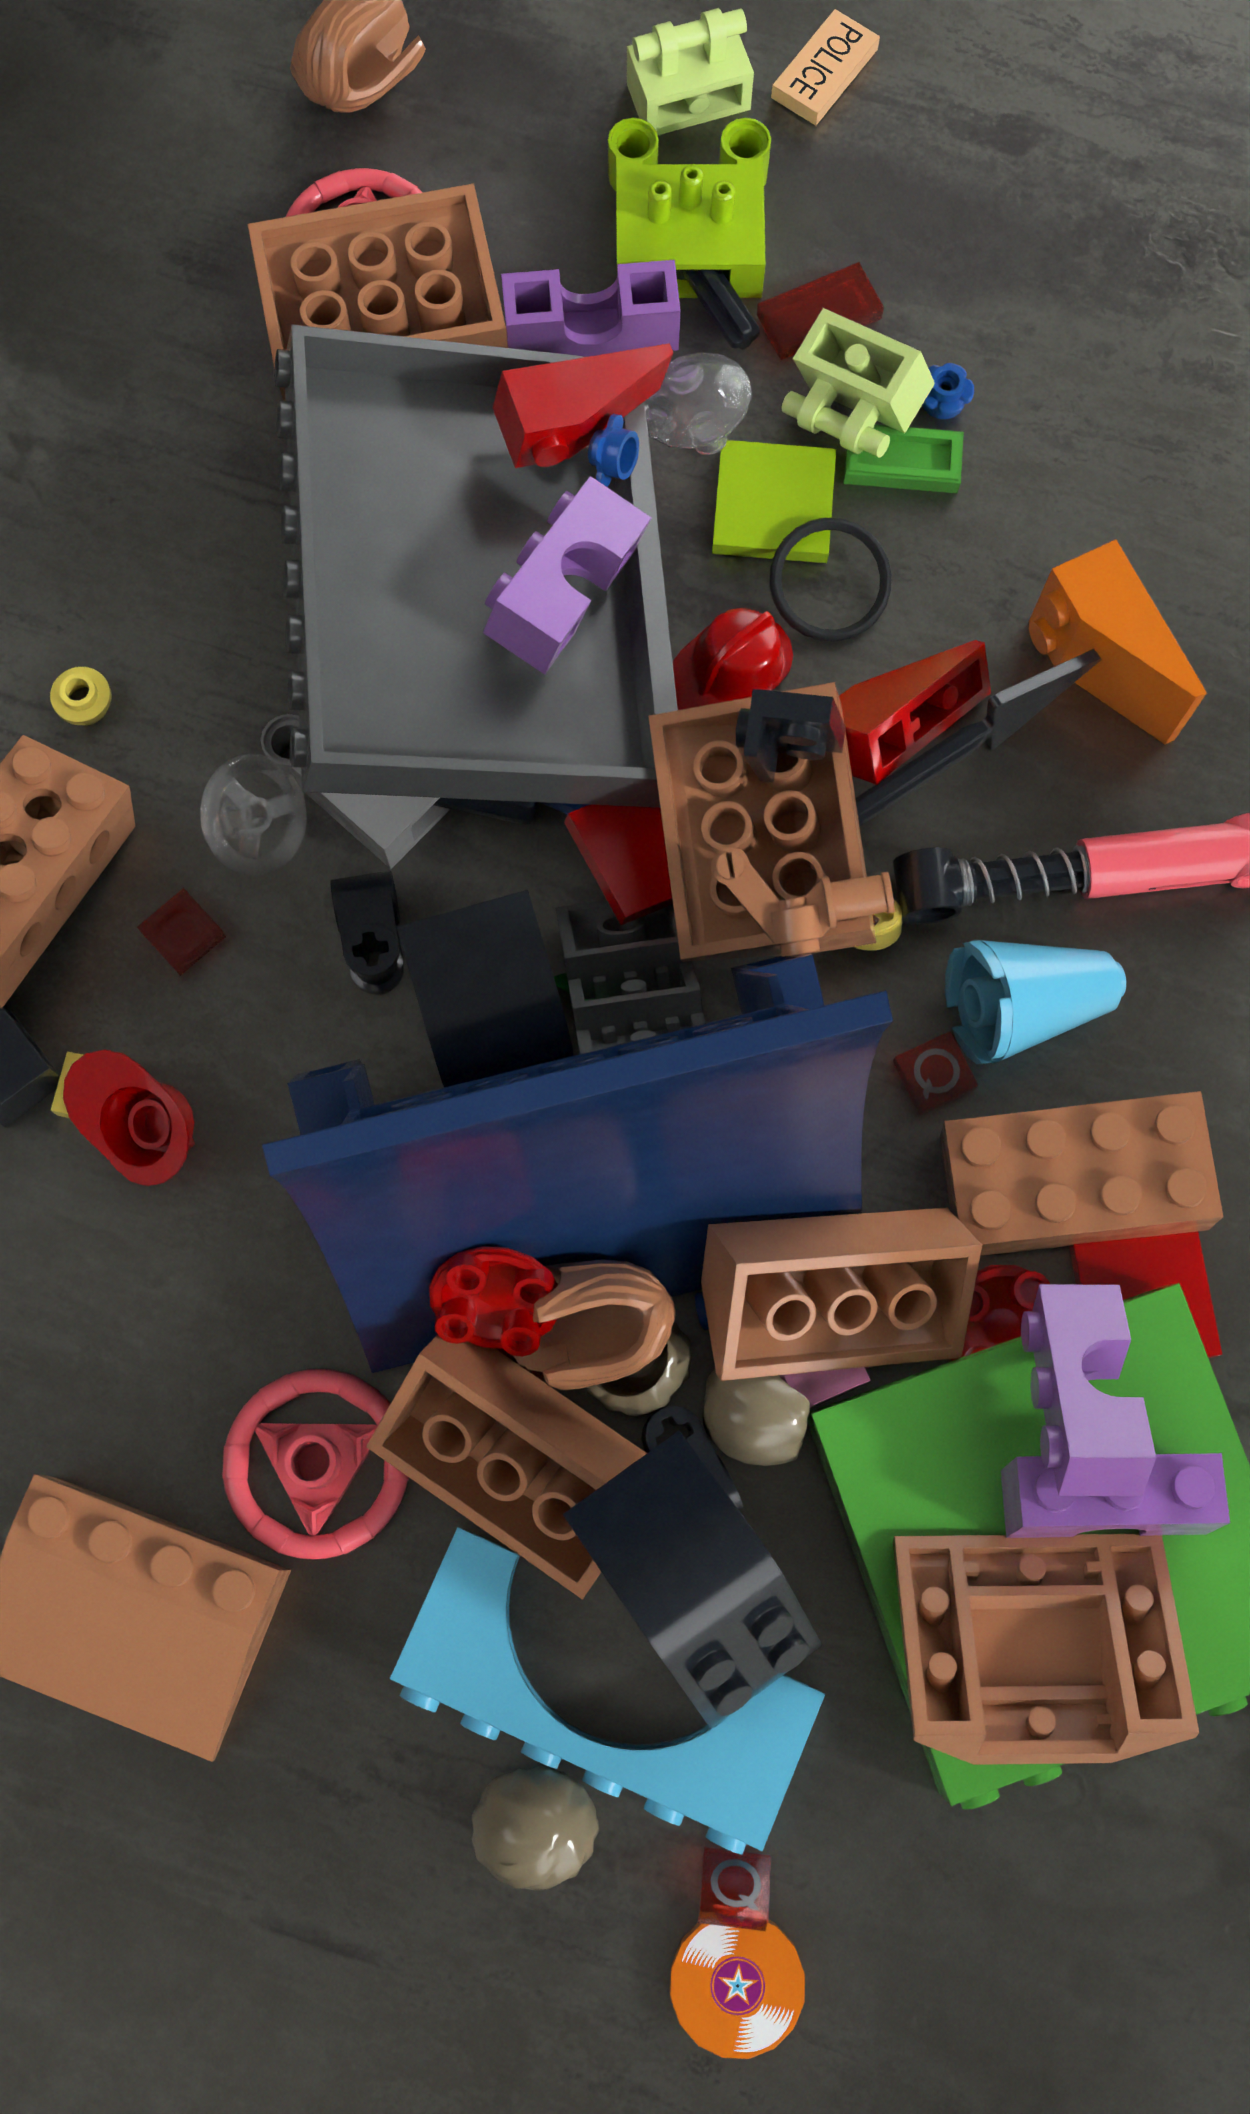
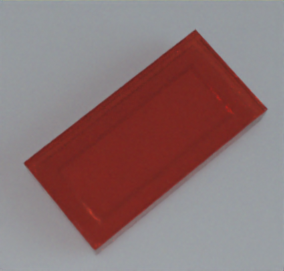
[756,262,884,360]

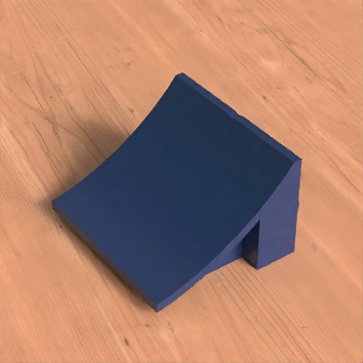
[262,954,893,1373]

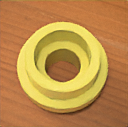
[50,667,112,725]

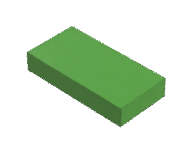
[844,424,964,494]

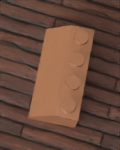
[701,1207,982,1381]

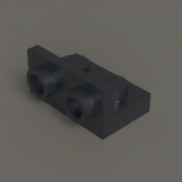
[736,689,846,783]

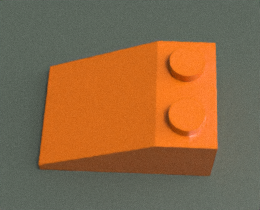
[1028,539,1207,745]

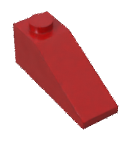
[492,343,674,468]
[839,640,991,785]

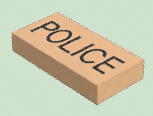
[771,9,880,126]

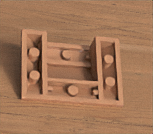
[893,1534,1199,1765]

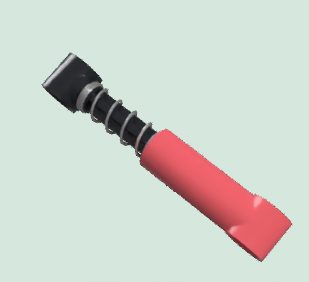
[893,813,1250,925]

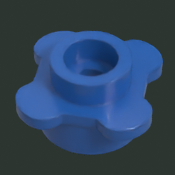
[588,413,639,487]

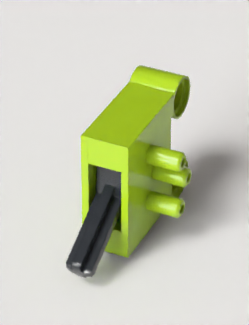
[608,118,771,350]

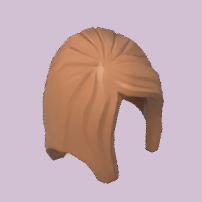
[290,0,426,113]
[514,1259,676,1390]

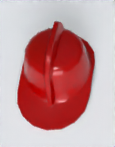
[673,608,794,710]
[63,1049,195,1186]

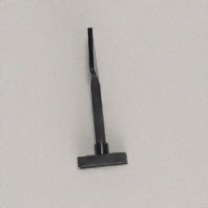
[855,649,1101,827]

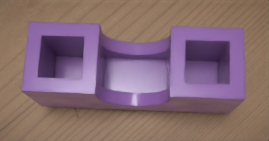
[501,260,681,357]
[483,476,651,675]
[1021,1284,1156,1496]
[1001,1453,1230,1538]

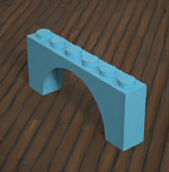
[390,1527,825,1855]

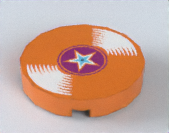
[670,1910,805,2059]

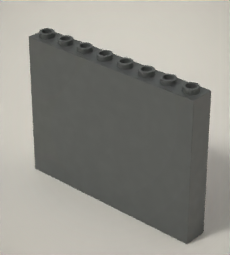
[274,325,678,808]

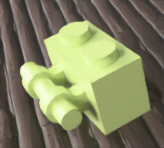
[627,8,754,135]
[782,308,935,458]

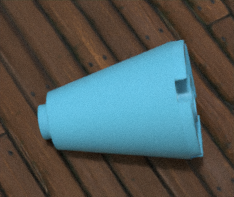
[945,940,1126,1064]

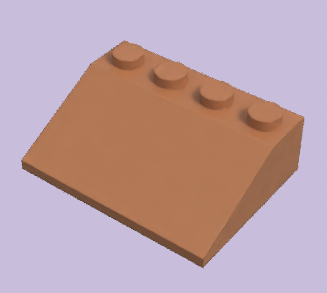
[248,183,508,401]
[648,682,876,962]
[0,1474,291,1762]

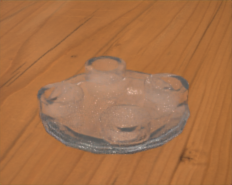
[645,352,753,455]

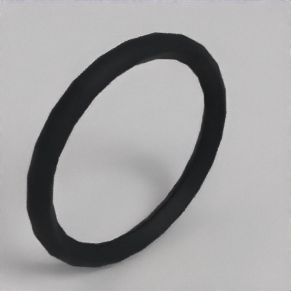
[769,518,892,642]

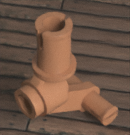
[711,846,895,957]

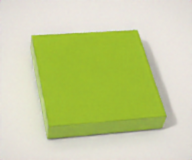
[712,440,836,563]

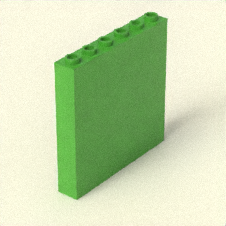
[807,1283,1250,1809]

